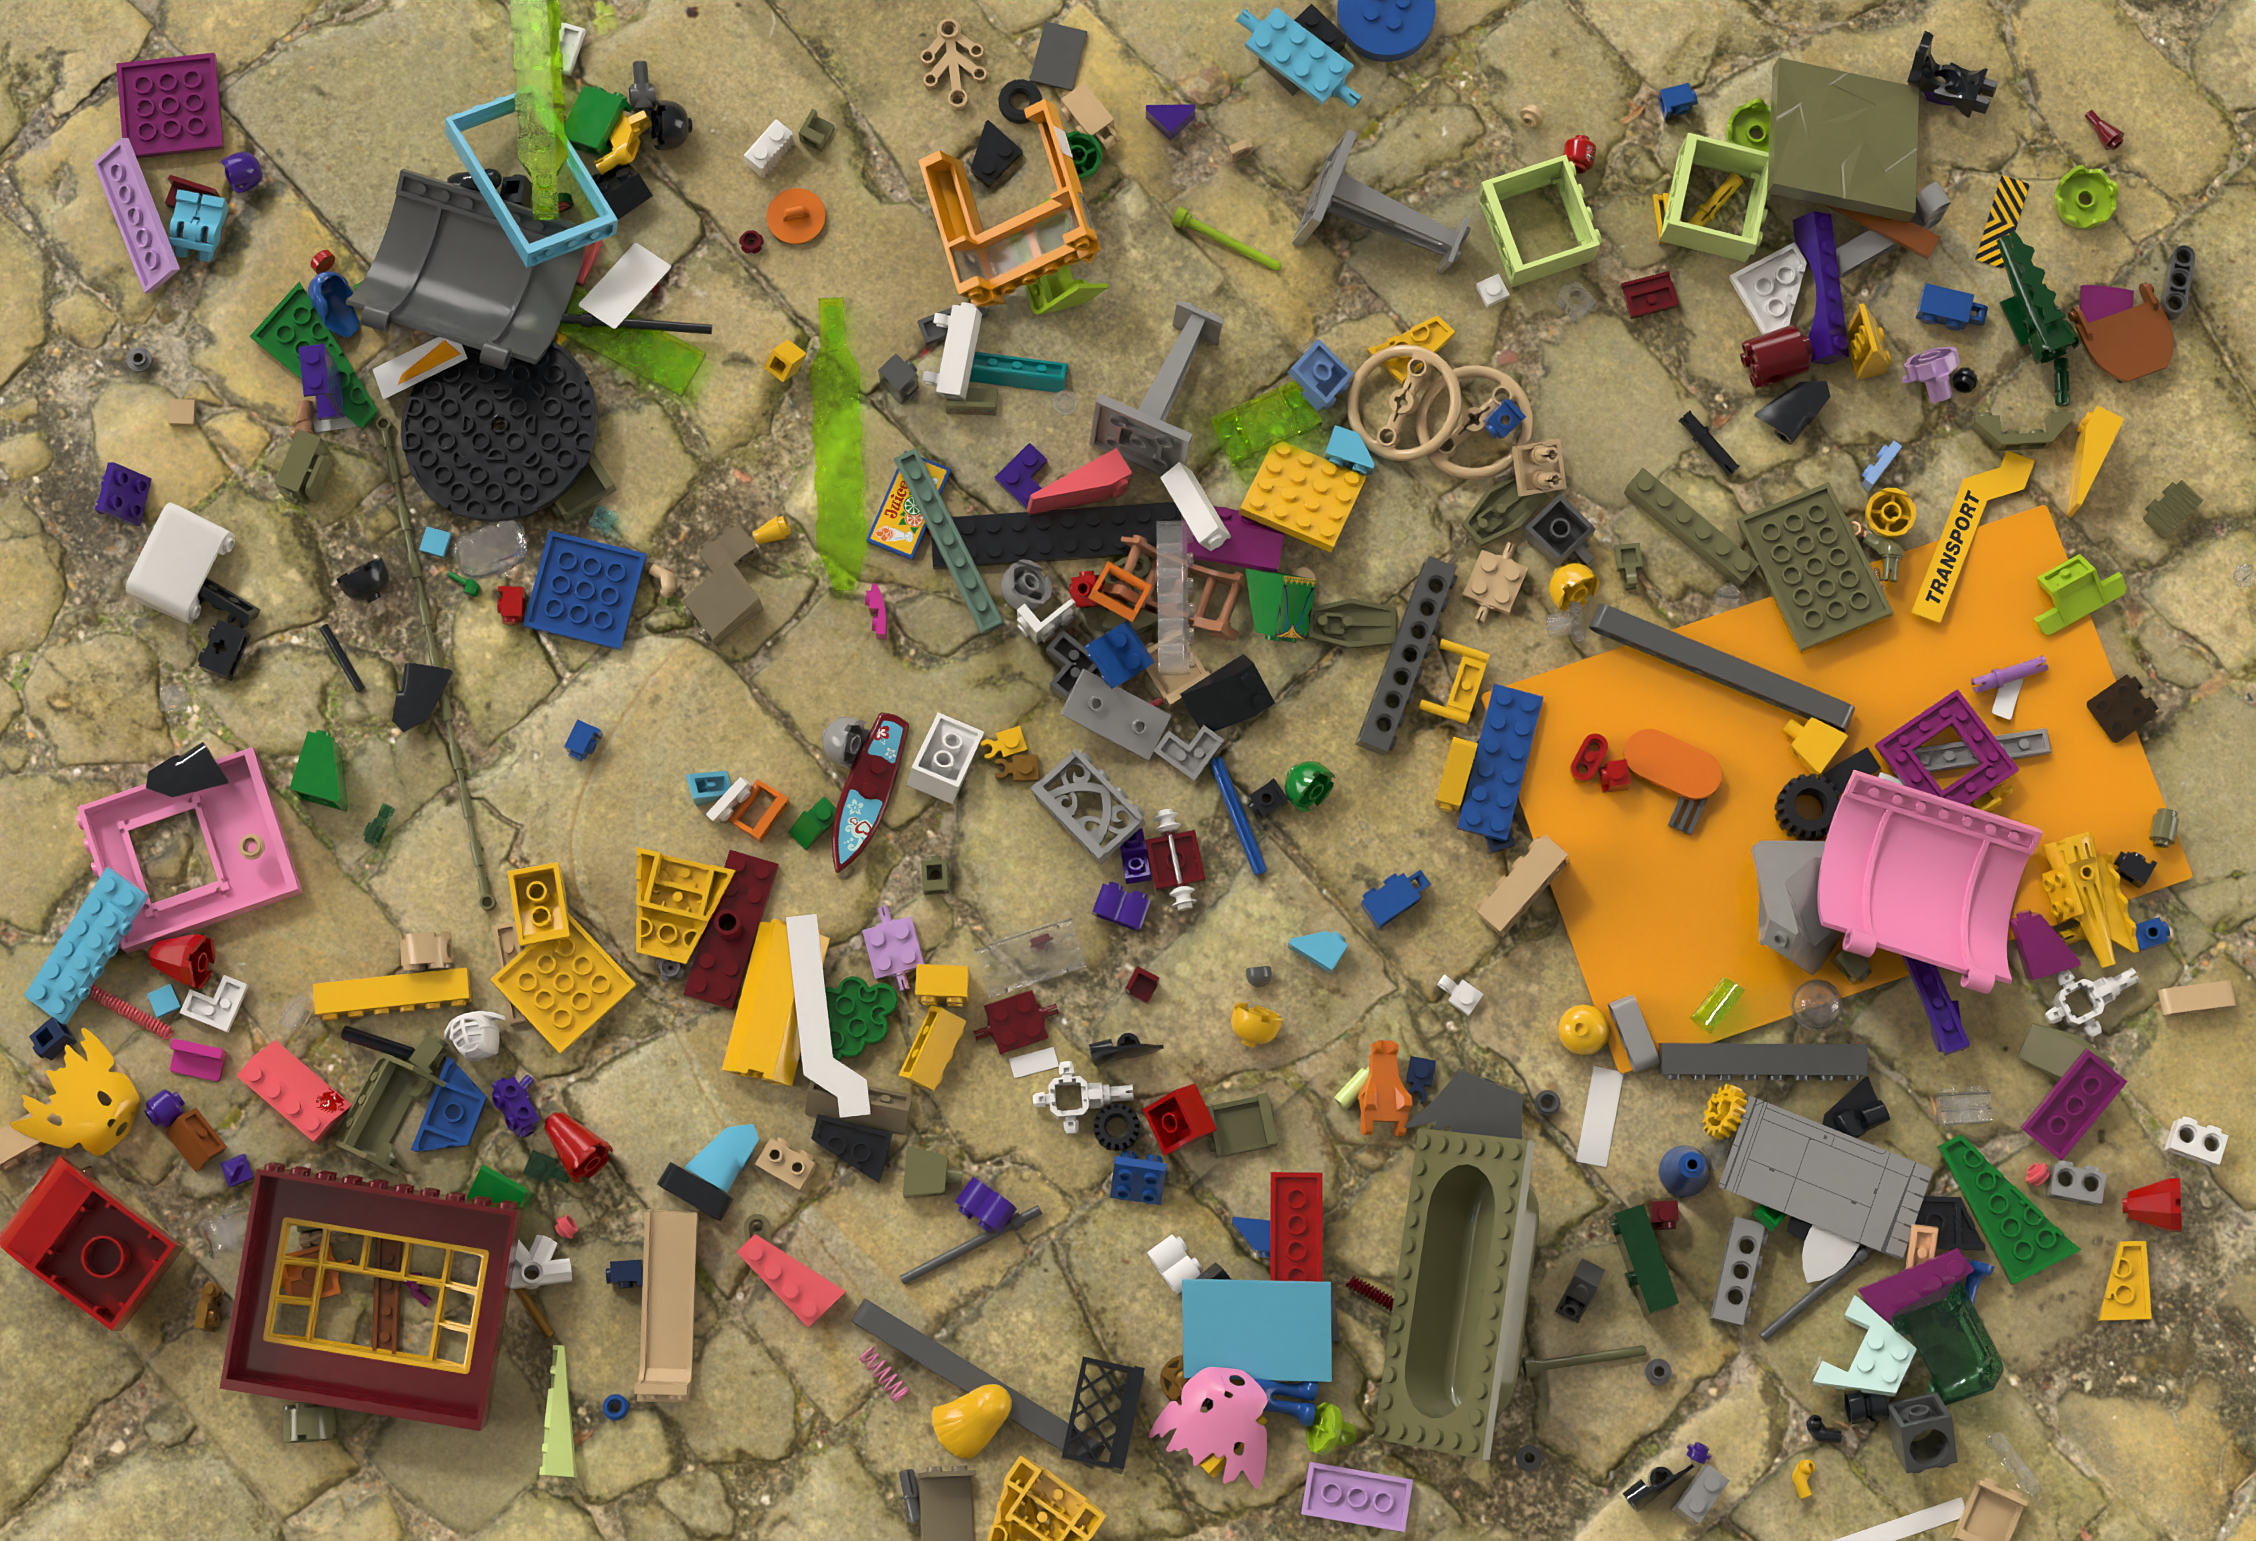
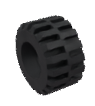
[1774,773,1841,841]

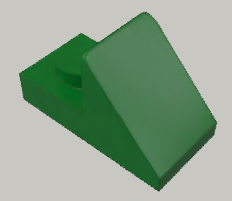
[788,796,836,850]

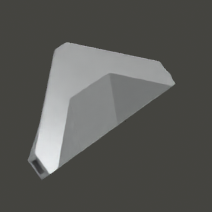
[1751,841,1844,975]

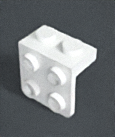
[1017,599,1076,645]

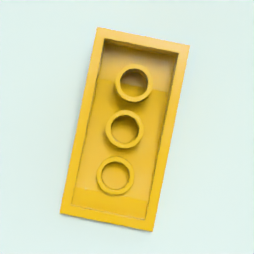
[1846,304,1891,380]
[2067,405,2124,518]

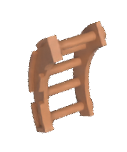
[1101,535,1248,641]

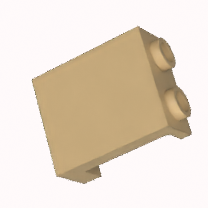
[1145,629,1210,710]
[1951,1477,2029,1541]

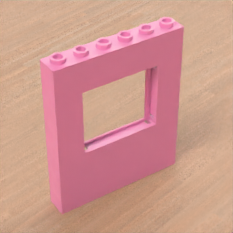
[76,747,303,953]

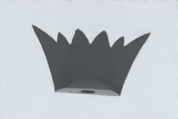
[1404,1070,1524,1139]

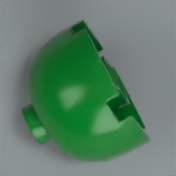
[1066,131,1102,182]
[1284,761,1335,812]

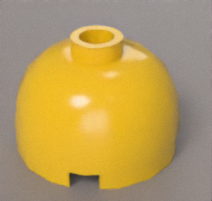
[1865,488,1916,539]
[1549,563,1600,613]
[1230,1002,1284,1047]
[1558,1004,1610,1056]

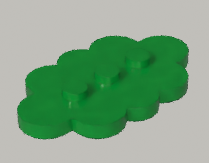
[798,976,899,1062]

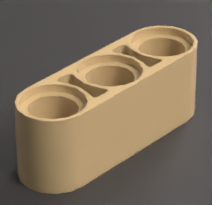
[2158,981,2236,1017]

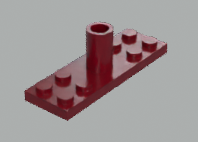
[683,850,779,1010]

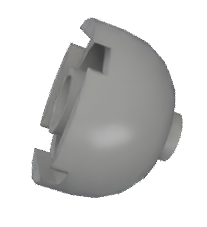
[1000,559,1052,610]
[821,716,869,769]

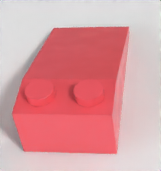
[1027,448,1132,515]

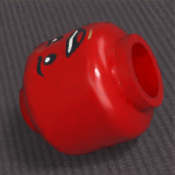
[1563,135,1596,174]

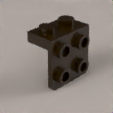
[2087,674,2159,743]

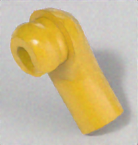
[1792,1459,1815,1499]

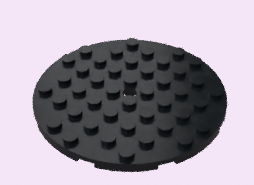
[401,341,599,522]

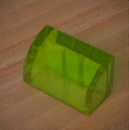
[1690,977,1745,1034]

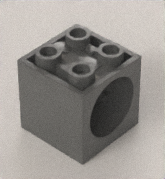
[1887,1393,1958,1474]

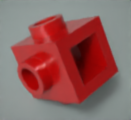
[1069,571,1106,608]

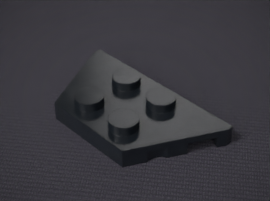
[1906,1196,1985,1251]

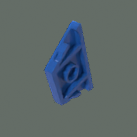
[411,1057,488,1152]

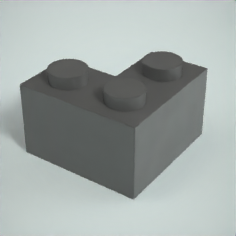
[1046,630,1100,703]

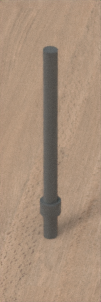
[900,1205,1042,1285]
[1759,1245,1876,1342]

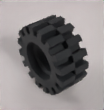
[1094,1103,1140,1151]

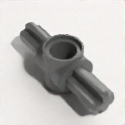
[629,61,656,134]

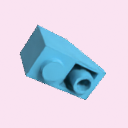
[1324,425,1374,475]

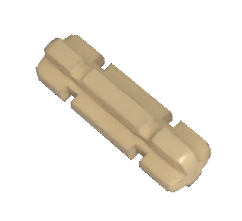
[299,1230,351,1248]

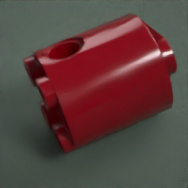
[1740,324,1813,389]

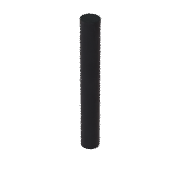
[319,624,365,692]

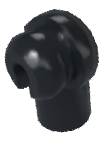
[1806,1415,1842,1443]

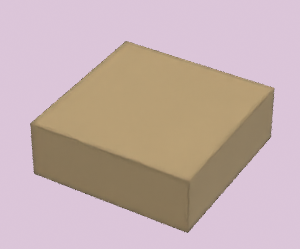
[168,399,196,426]

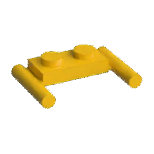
[1419,639,1490,725]

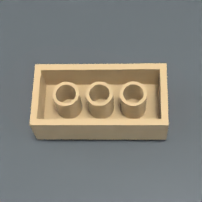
[1477,835,1570,938]

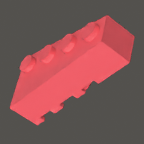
[736,1234,846,1328]

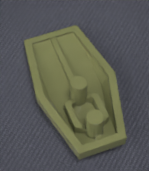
[1461,475,1549,547]
[1308,598,1396,648]
[2017,1023,2115,1082]

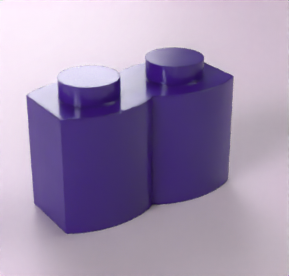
[1092,882,1151,932]
[955,1177,1017,1234]

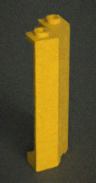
[722,919,830,1087]

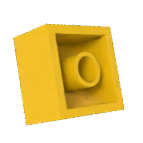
[915,964,970,1008]

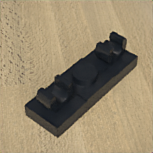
[198,577,261,629]

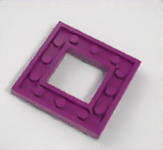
[1874,689,2019,806]

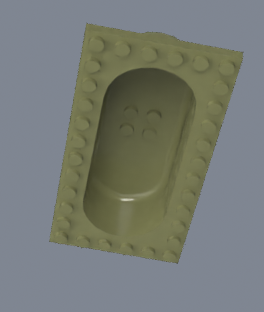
[1373,1128,1539,1460]

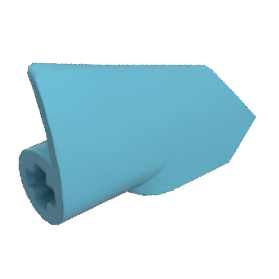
[685,1124,759,1193]

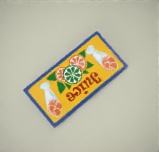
[866,451,951,561]

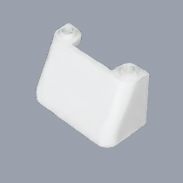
[126,502,235,625]

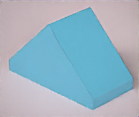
[686,771,731,807]

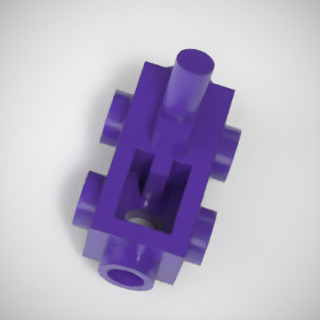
[491,1075,540,1138]

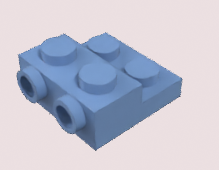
[1287,339,1354,411]

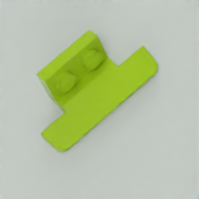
[2034,554,2127,635]

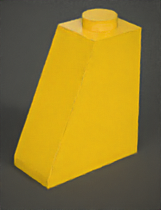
[1434,737,1478,813]

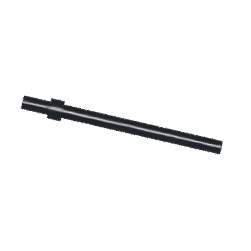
[562,312,713,335]

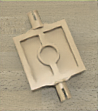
[1463,542,1529,623]

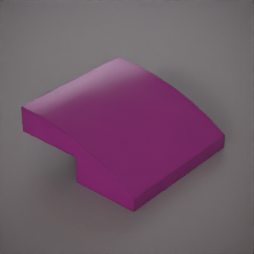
[2079,285,2134,323]

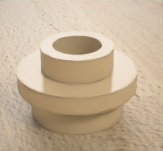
[1520,105,1544,127]
[238,834,265,860]

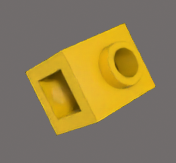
[764,339,807,382]

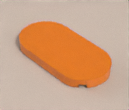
[1623,729,1722,801]

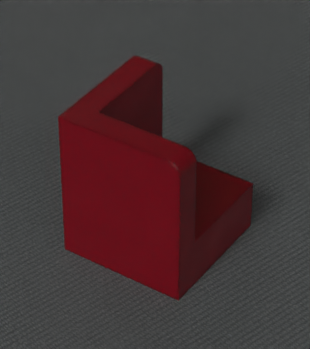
[1125,966,1160,1004]

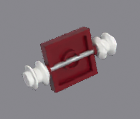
[1145,809,1205,911]

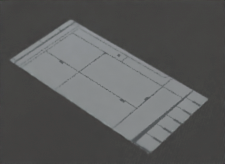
[1718,1096,1933,1260]

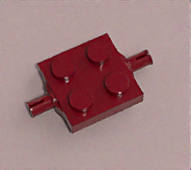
[973,990,1059,1055]

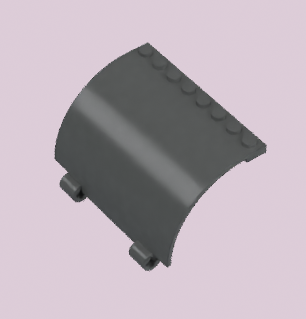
[345,168,587,370]

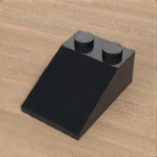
[1180,654,1275,732]

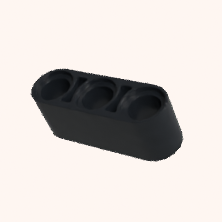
[657,1162,734,1222]

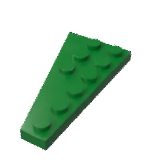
[250,281,379,431]

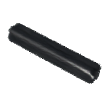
[341,1026,415,1061]

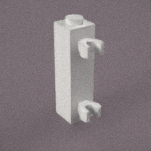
[922,302,982,401]
[1160,462,1231,551]

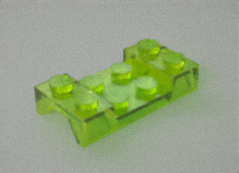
[1210,380,1322,467]

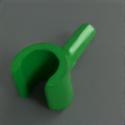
[448,571,480,597]

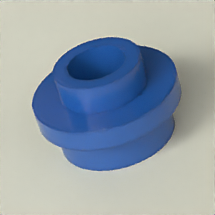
[603,1394,629,1421]

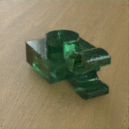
[523,1150,570,1184]

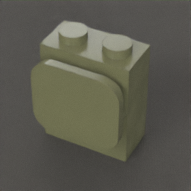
[274,429,333,505]

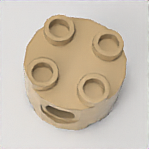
[400,931,453,972]

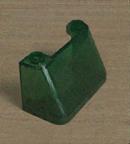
[1891,1281,2004,1406]

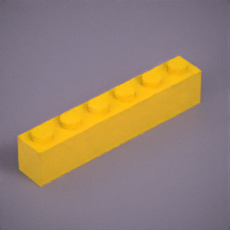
[313,967,473,1021]

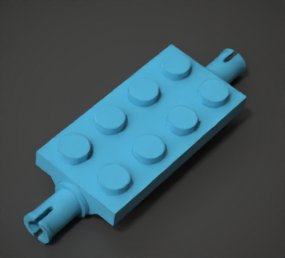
[1236,7,1362,109]

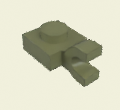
[1614,543,1643,590]

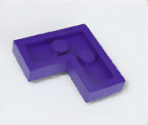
[994,443,1047,510]

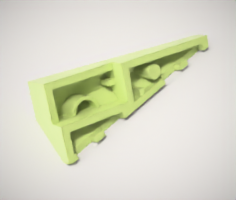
[539,1345,577,1478]

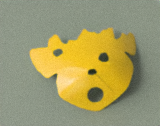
[10,1028,140,1156]

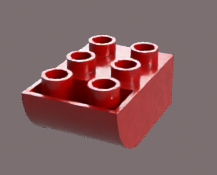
[0,1155,185,1331]

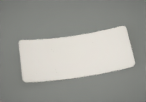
[1992,678,2023,720]

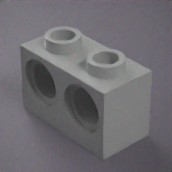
[2046,1161,2107,1207]

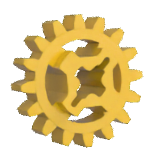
[1702,1084,1747,1140]

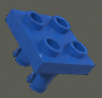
[1110,1151,1167,1205]

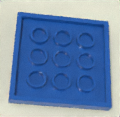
[523,530,647,651]

